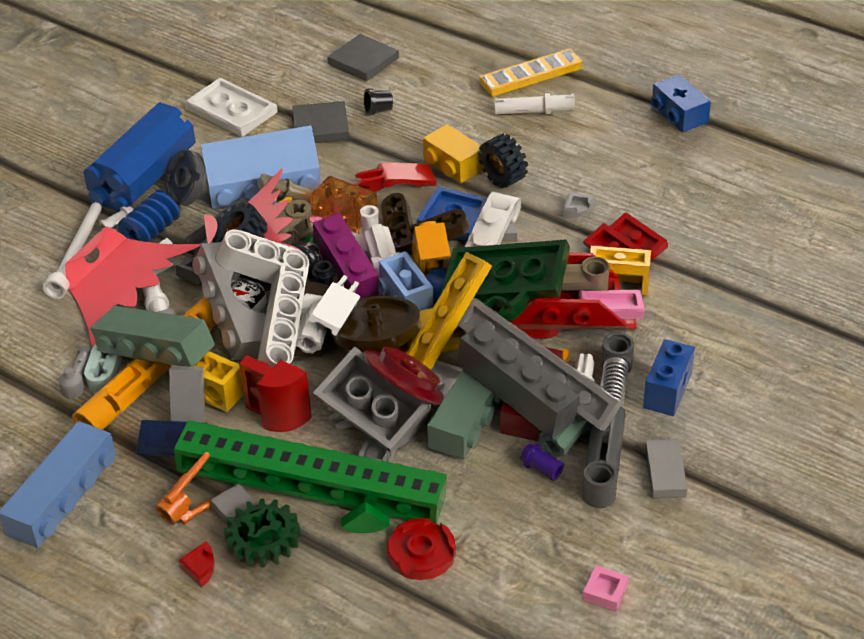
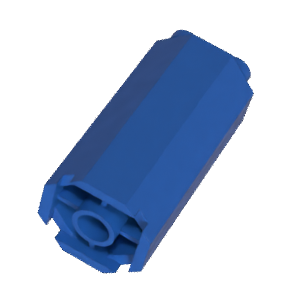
[83,102,196,212]

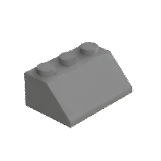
[313,347,431,452]

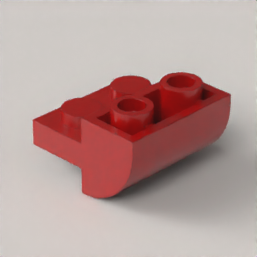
[239,355,312,432]

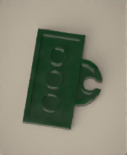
[441,239,570,322]

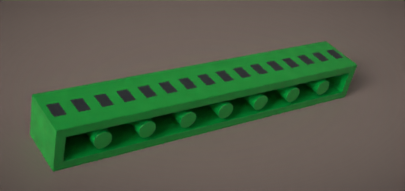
[174,420,447,524]

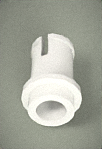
[359,205,379,236]
[99,206,133,231]

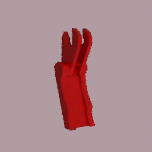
[352,162,437,197]

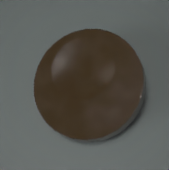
[330,296,421,352]

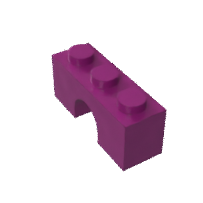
[313,213,379,299]

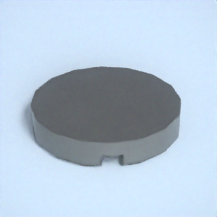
[165,150,205,206]

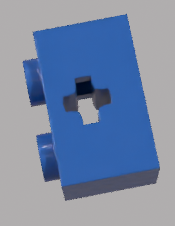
[651,74,711,132]
[643,339,695,416]

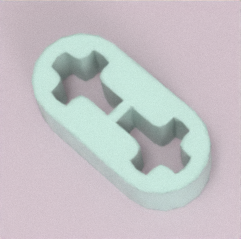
[84,344,122,392]

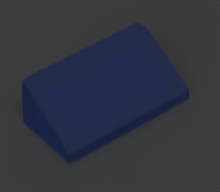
[137,420,207,457]

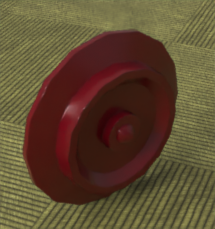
[363,346,444,405]

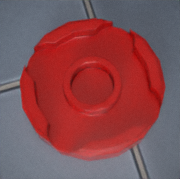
[386,518,456,580]

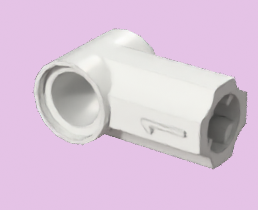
[364,224,399,278]
[295,293,328,354]

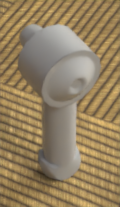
[59,346,92,398]

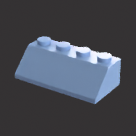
[201,125,322,209]

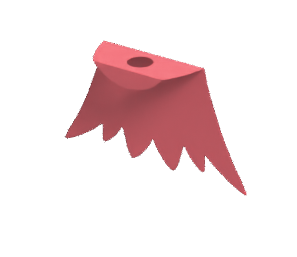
[203,168,301,251]
[65,227,201,347]

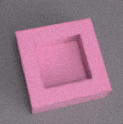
[583,566,629,612]

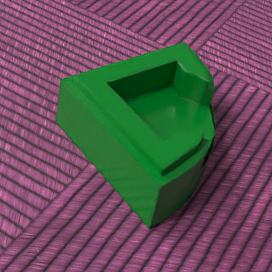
[341,502,390,533]

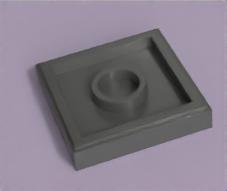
[328,34,399,81]
[292,101,349,143]

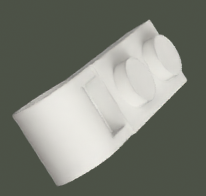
[465,191,521,247]

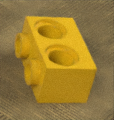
[173,351,244,412]

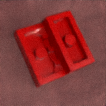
[583,212,668,261]

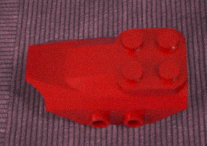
[498,252,637,339]

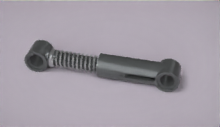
[582,332,634,508]

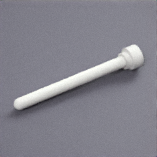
[43,202,102,299]

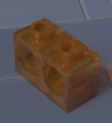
[310,175,377,234]

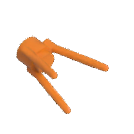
[155,452,229,525]

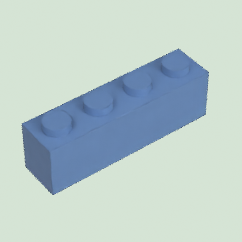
[0,421,116,548]

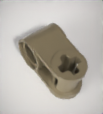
[275,200,313,245]

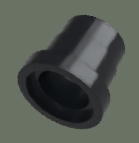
[363,88,393,115]

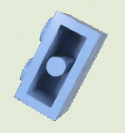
[378,251,433,311]

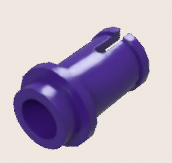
[520,443,565,481]

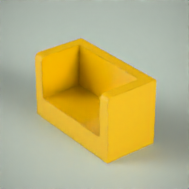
[590,246,651,296]

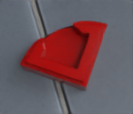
[178,541,215,588]

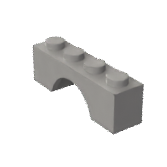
[193,242,266,361]

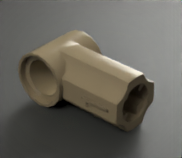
[561,257,610,291]

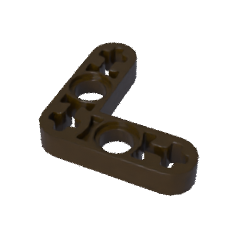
[381,193,470,255]

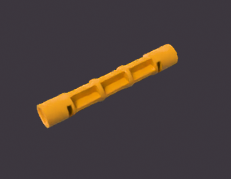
[72,297,218,430]

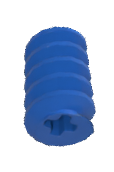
[117,190,180,242]

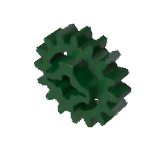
[224,498,301,568]

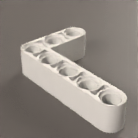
[216,229,309,367]

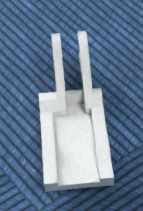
[308,275,360,336]

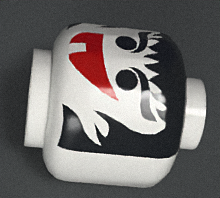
[231,279,267,313]

